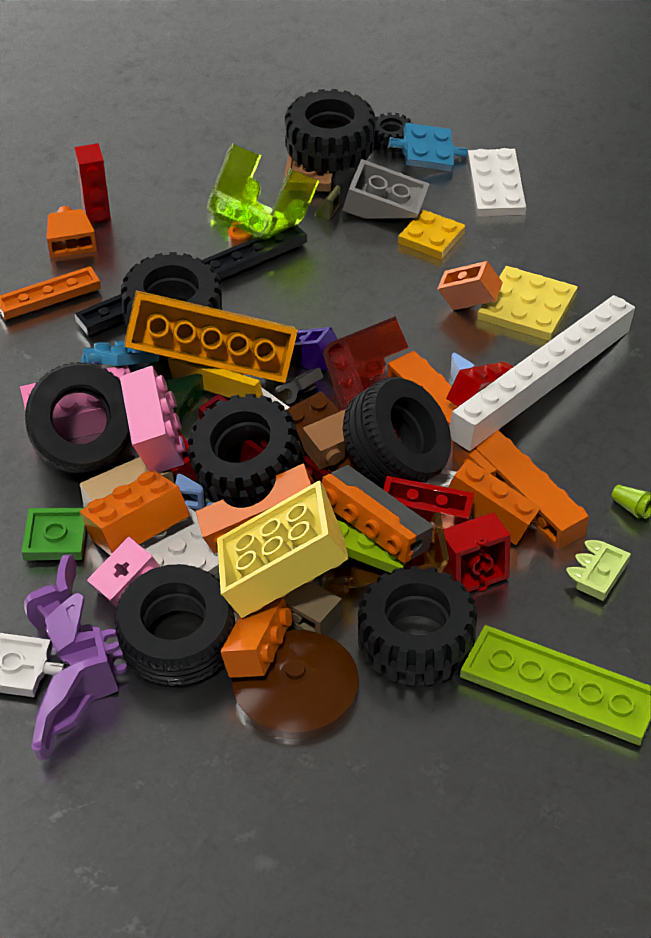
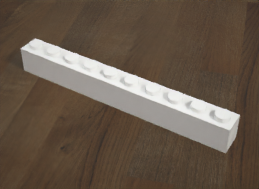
[449,295,635,451]

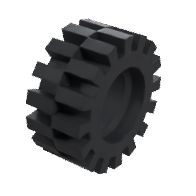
[374,112,412,152]

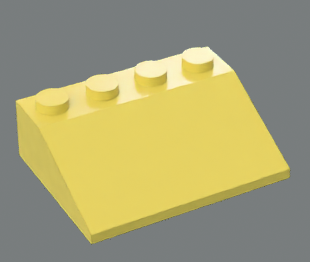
[217,480,348,618]

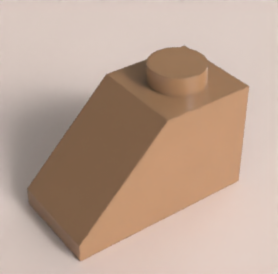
[302,409,347,470]

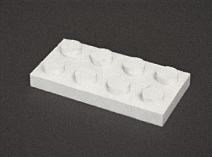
[468,148,526,217]

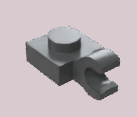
[275,368,324,405]

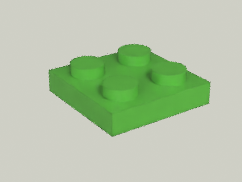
[22,508,86,560]

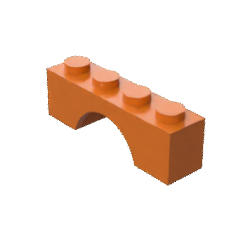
[196,463,315,554]

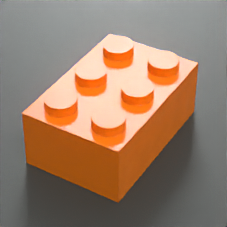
[79,470,190,555]

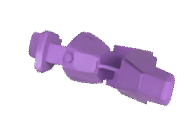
[24,554,128,760]

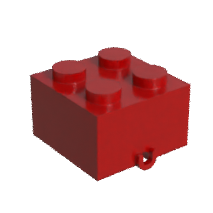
[439,512,511,592]

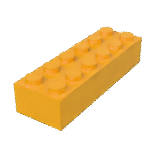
[124,290,298,383]

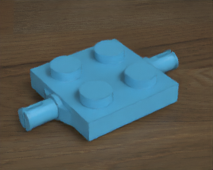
[388,123,468,171]
[81,340,160,366]

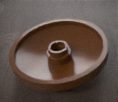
[232,629,359,740]

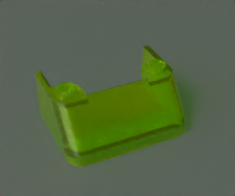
[207,143,319,239]

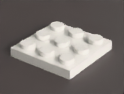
[139,505,219,575]

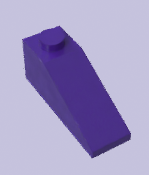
[290,327,345,371]

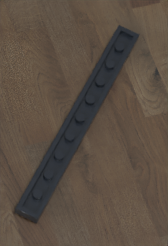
[75,222,307,335]

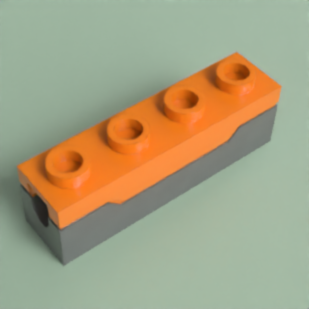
[322,465,434,563]

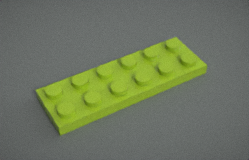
[460,625,651,746]

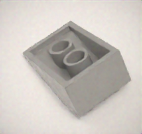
[343,159,429,219]

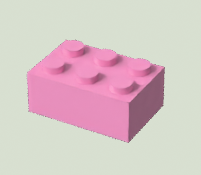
[120,366,186,473]

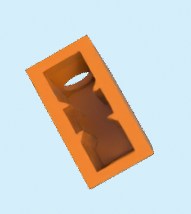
[46,206,97,258]

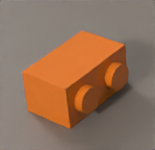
[437,261,503,310]

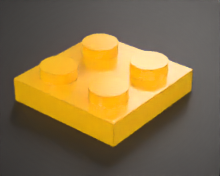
[398,209,466,260]

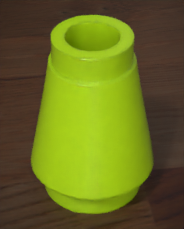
[611,484,651,519]

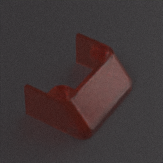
[323,316,423,434]

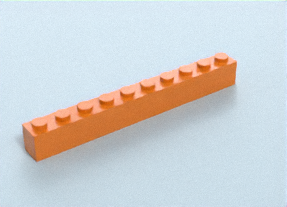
[387,351,589,550]

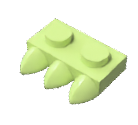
[566,540,631,601]

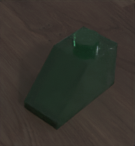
[165,373,204,424]

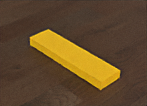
[168,357,263,398]

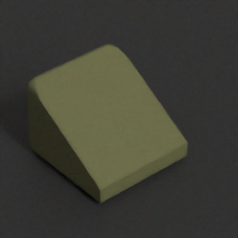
[315,186,341,220]

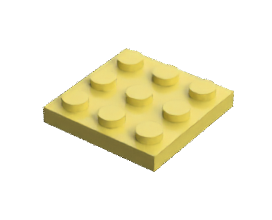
[477,266,578,341]

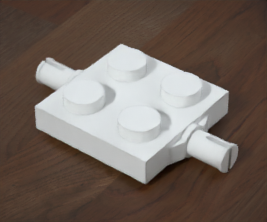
[0,633,66,697]

